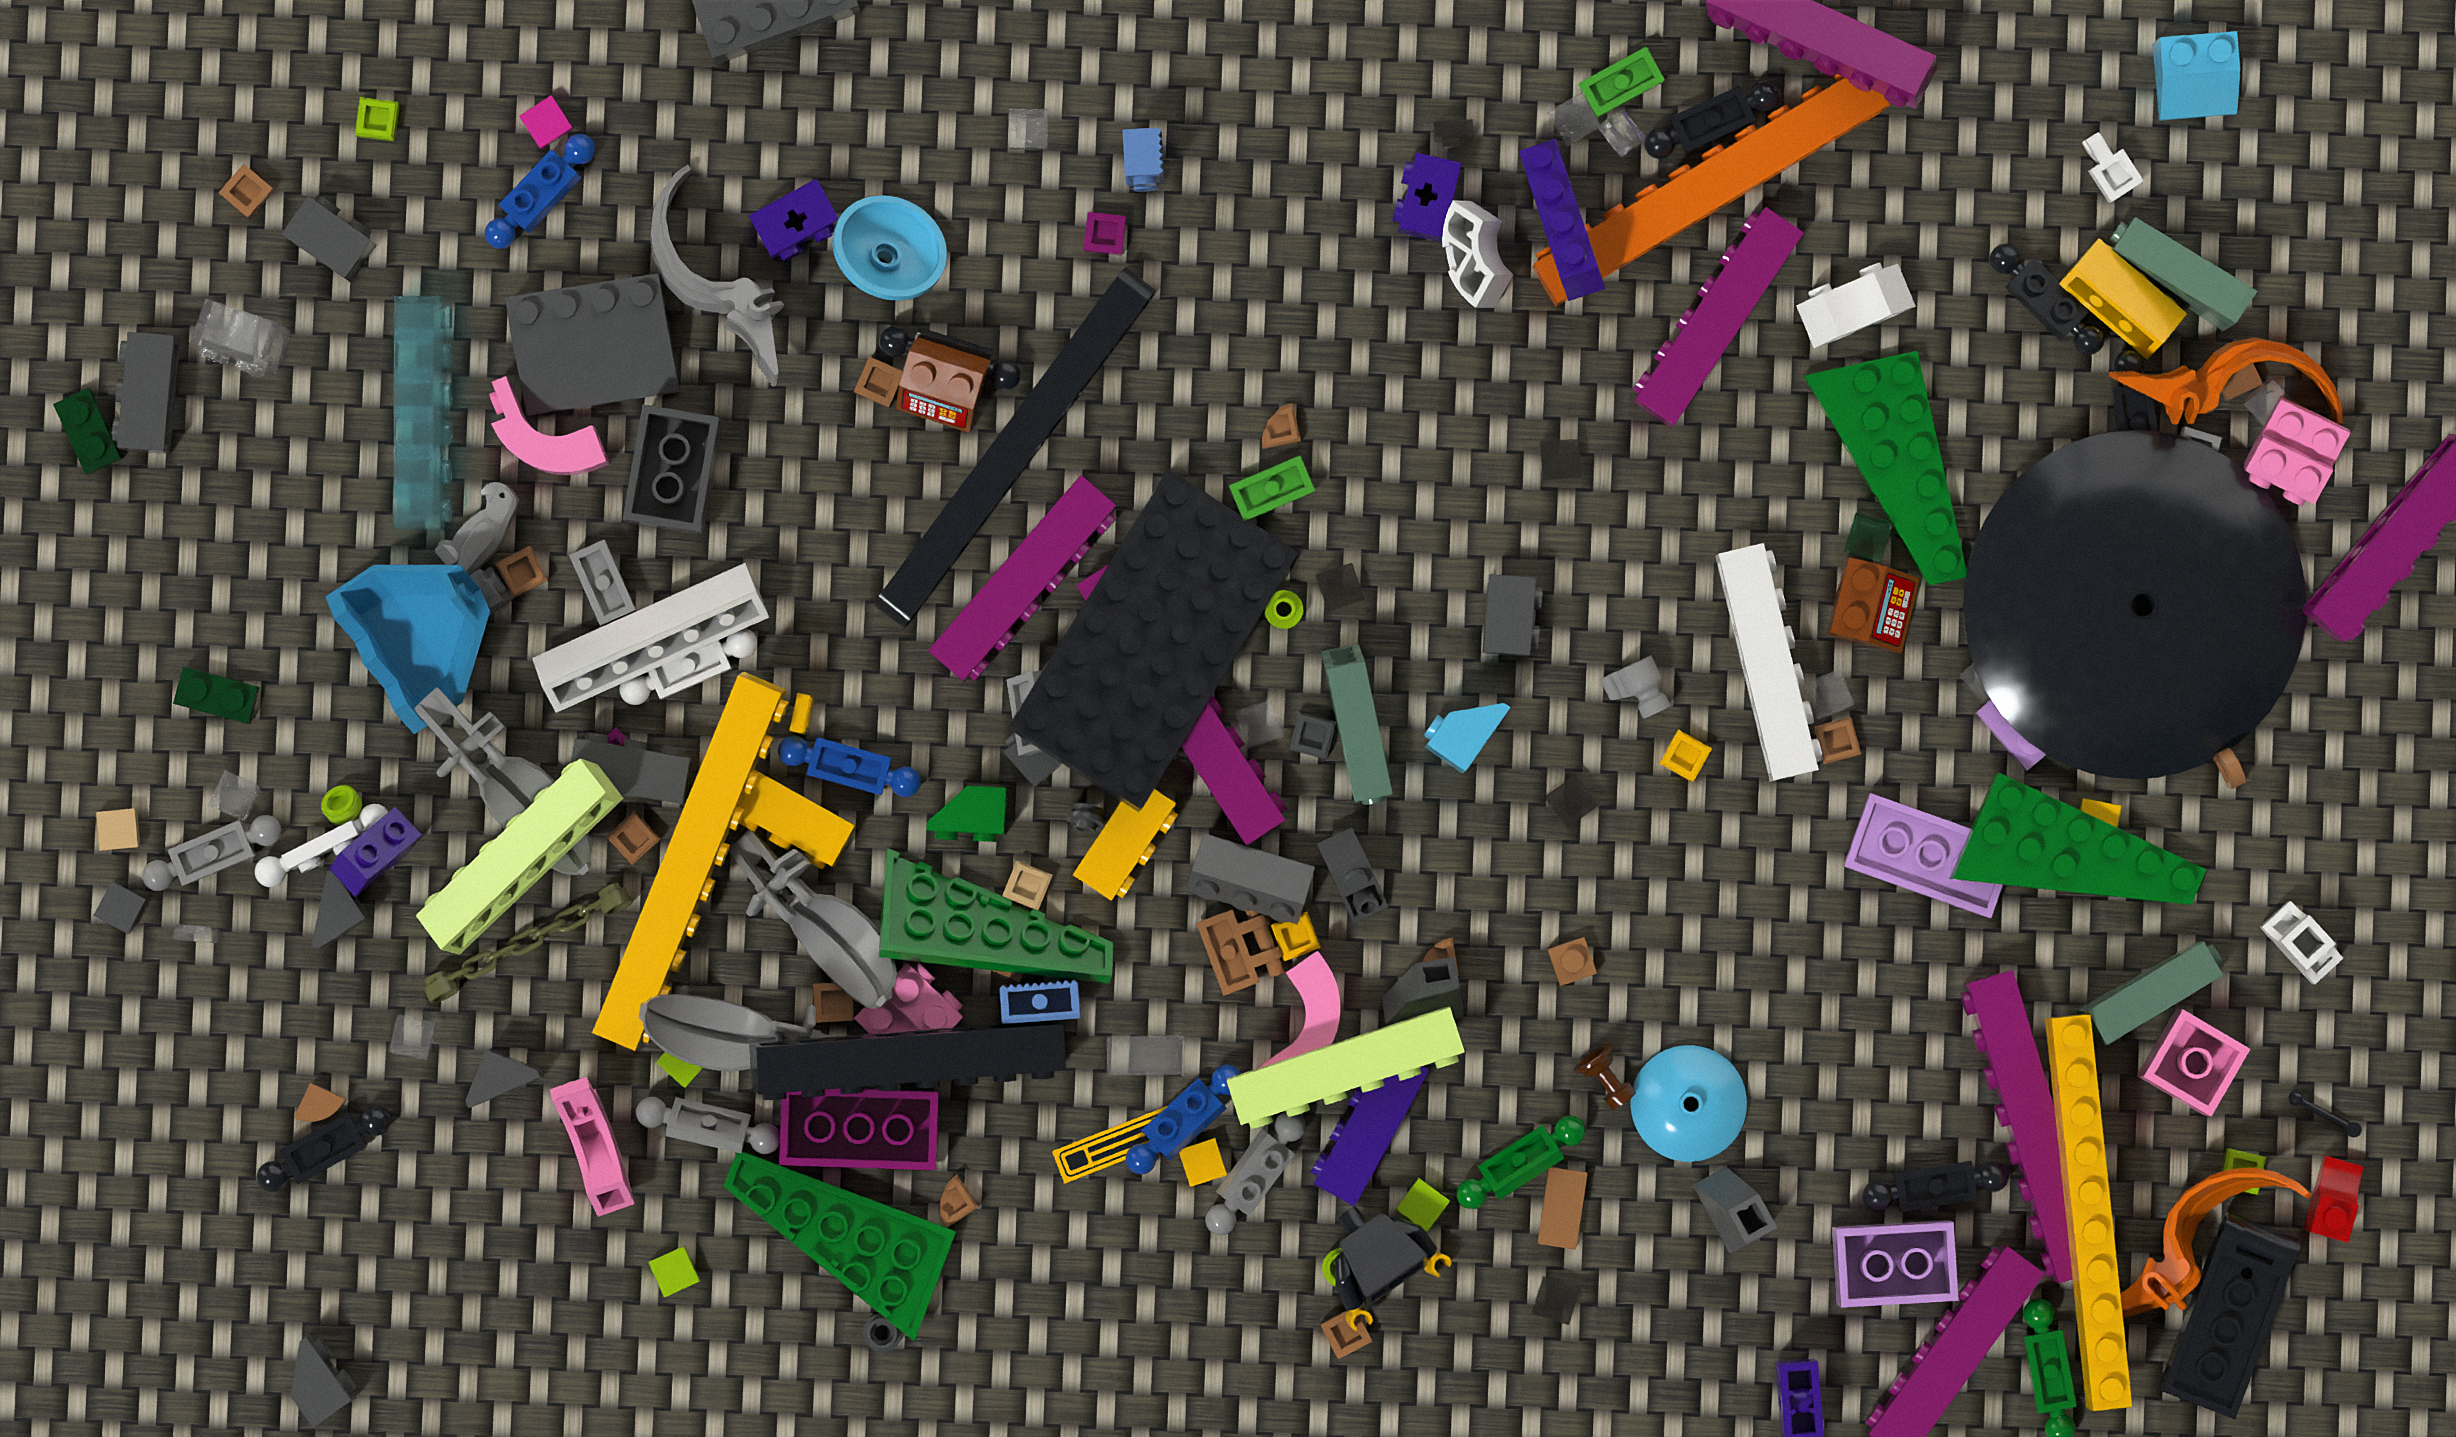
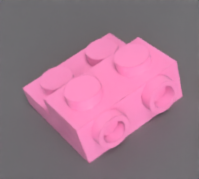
[2243,396,2350,506]
[854,963,964,1034]

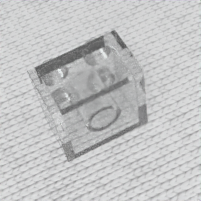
[190,298,291,378]

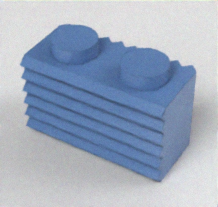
[1123,128,1164,192]
[1000,980,1081,1024]

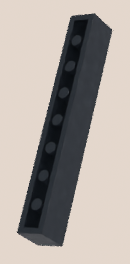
[749,1020,1066,1100]

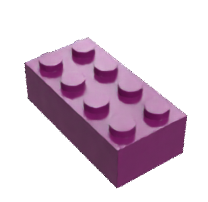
[779,1088,941,1170]

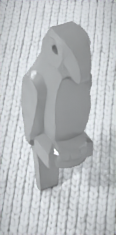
[435,482,519,576]

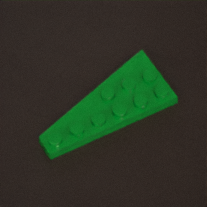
[1803,351,1967,586]
[1949,773,2207,905]
[879,848,1113,984]
[723,1152,956,1342]

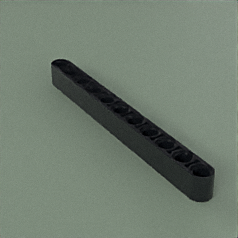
[874,267,1157,628]

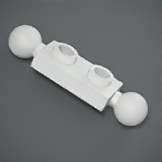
[619,628,757,705]
[255,804,388,887]

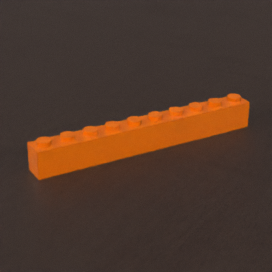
[1532,74,1890,307]

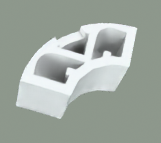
[1442,200,1513,308]
[1796,262,1916,348]

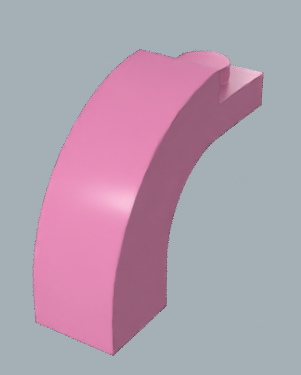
[489,376,610,475]
[1258,951,1340,1068]
[550,1077,635,1217]

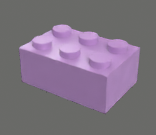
[1832,1220,1959,1308]

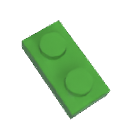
[1578,47,1665,119]
[1229,456,1315,521]

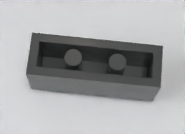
[112,332,181,454]
[571,732,694,804]
[1186,833,1315,925]

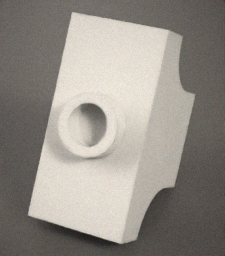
[2260,901,2343,984]

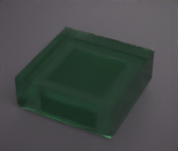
[1844,512,1892,562]

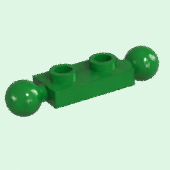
[1456,1115,1586,1210]
[2022,1298,2077,1437]

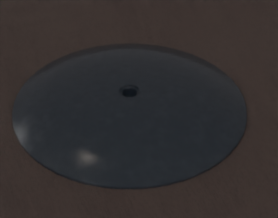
[1963,430,2306,779]

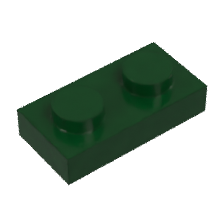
[53,388,123,475]
[173,667,260,724]

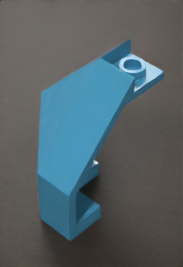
[325,565,490,734]

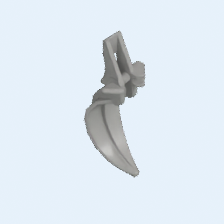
[650,165,784,387]
[413,687,592,876]
[729,829,897,1009]
[638,994,833,1072]

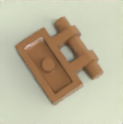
[1196,910,1285,996]

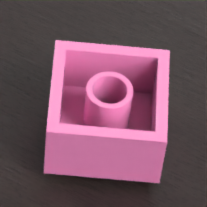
[2137,1009,2250,1116]

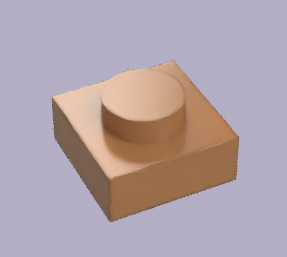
[1547,937,1597,986]

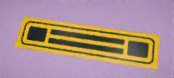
[1052,1106,1167,1184]

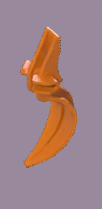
[2109,337,2343,424]
[2120,1167,2312,1319]

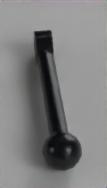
[2288,1091,2362,1138]

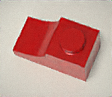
[2303,1155,2364,1243]

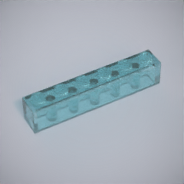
[393,296,452,531]

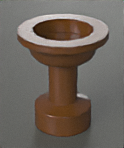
[1573,1043,1636,1110]

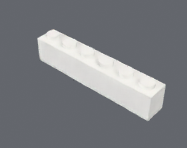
[1715,543,1823,782]
[532,563,769,713]

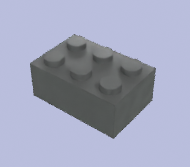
[623,404,723,535]

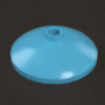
[832,195,947,301]
[1630,1045,1747,1162]

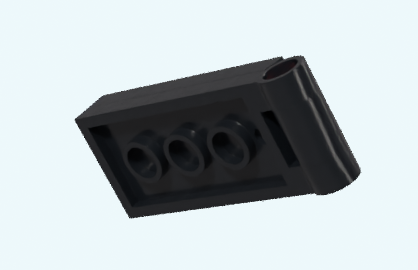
[2158,1212,2301,1419]

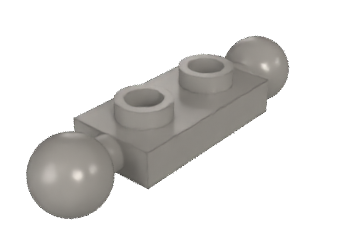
[142,815,282,891]
[636,1097,780,1154]
[1205,1111,1306,1235]

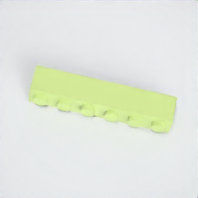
[416,758,624,955]
[1226,1006,1465,1129]

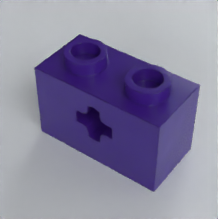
[1392,153,1461,242]
[749,178,839,262]
[329,807,422,897]
[1775,1358,1824,1437]

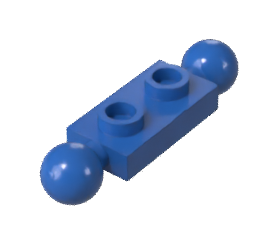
[485,134,595,249]
[778,735,921,797]
[1126,1064,1241,1175]

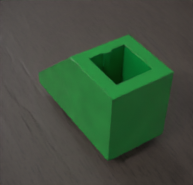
[926,786,1008,842]

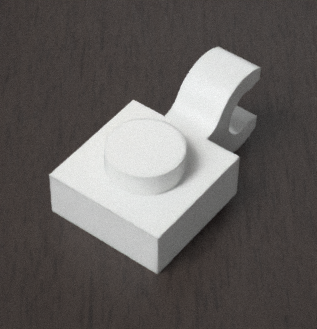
[2081,132,2144,203]

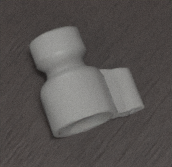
[1600,655,1671,719]

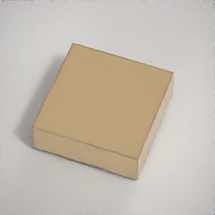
[96,808,140,851]
[1002,860,1053,911]

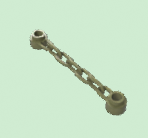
[424,883,632,1004]

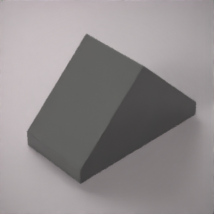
[311,870,370,948]
[465,1049,544,1108]

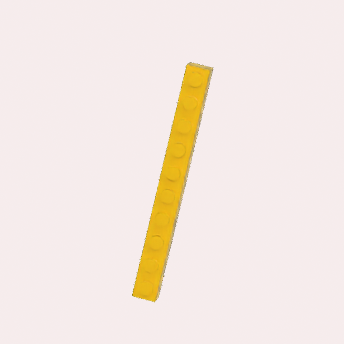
[592,672,789,1051]
[2045,1014,2132,1411]

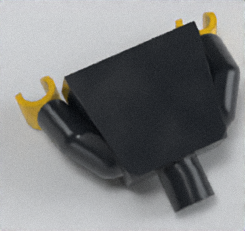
[1334,1206,1452,1331]

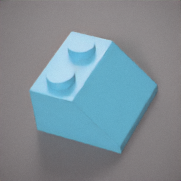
[2153,31,2240,121]
[1423,703,1511,774]

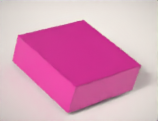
[519,95,573,150]

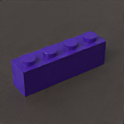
[1519,139,1606,301]
[1310,1066,1430,1207]

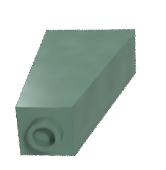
[2108,217,2258,331]
[1321,643,1393,805]
[2077,941,2223,1045]

